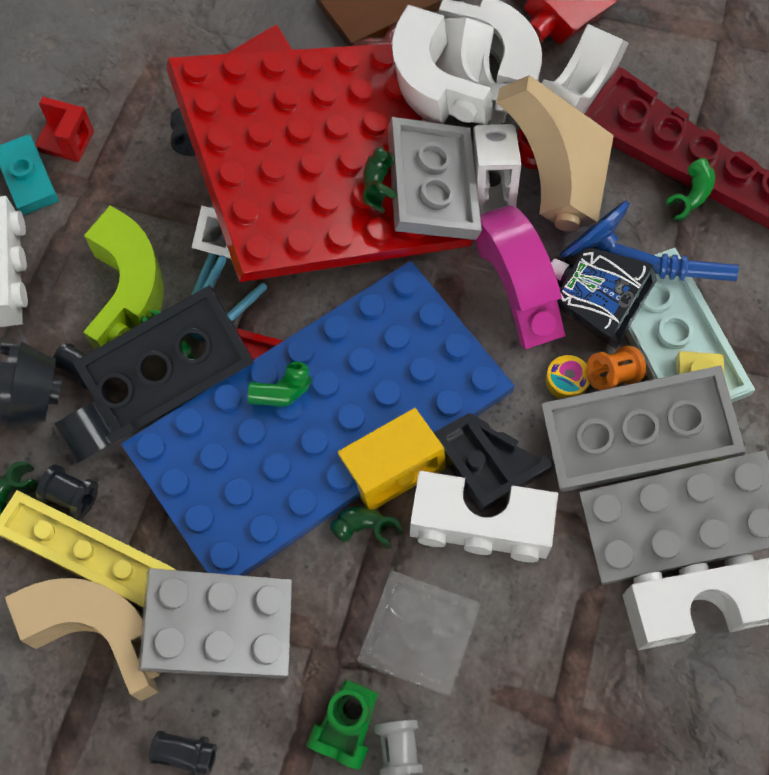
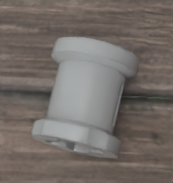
[374,720,424,775]

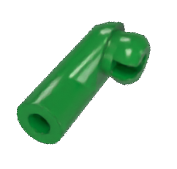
[248,361,312,407]

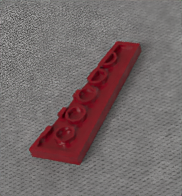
[585,67,769,229]

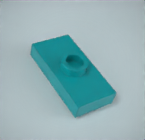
[0,134,59,215]

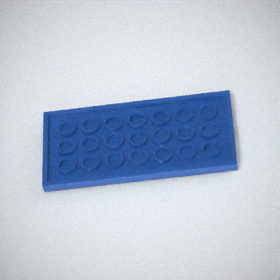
[122,261,515,576]

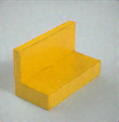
[337,408,446,510]

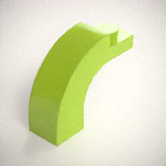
[83,206,164,350]

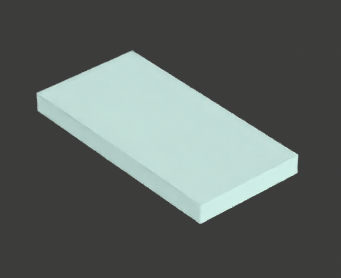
[626,248,755,403]

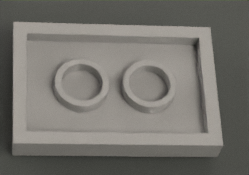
[387,117,482,240]
[138,568,292,679]

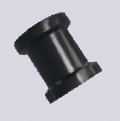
[36,464,99,519]

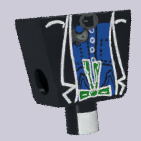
[551,247,657,349]

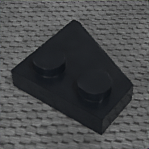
[434,413,555,513]

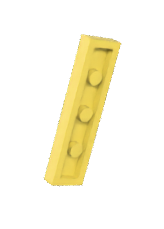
[0,490,176,609]

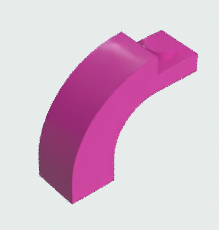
[476,206,566,349]

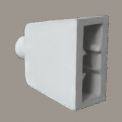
[472,120,521,214]

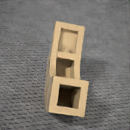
[5,578,160,701]

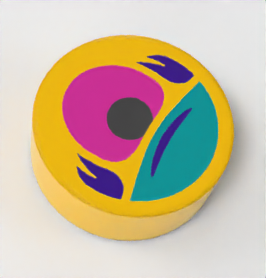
[545,355,590,399]

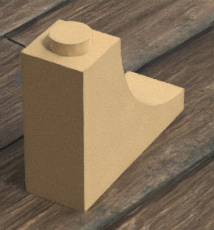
[496,75,614,232]

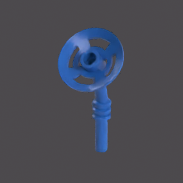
[560,200,739,282]

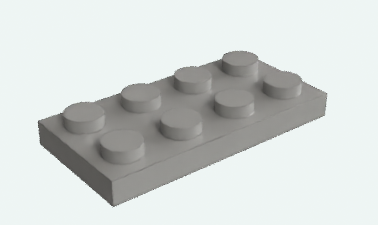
[541,365,746,493]
[579,450,769,585]

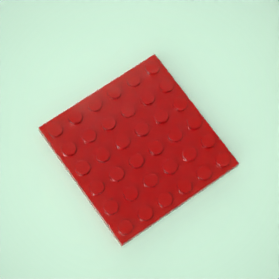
[166,43,474,282]

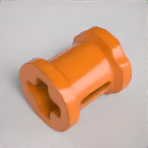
[586,345,646,391]

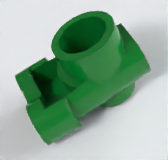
[306,679,378,770]

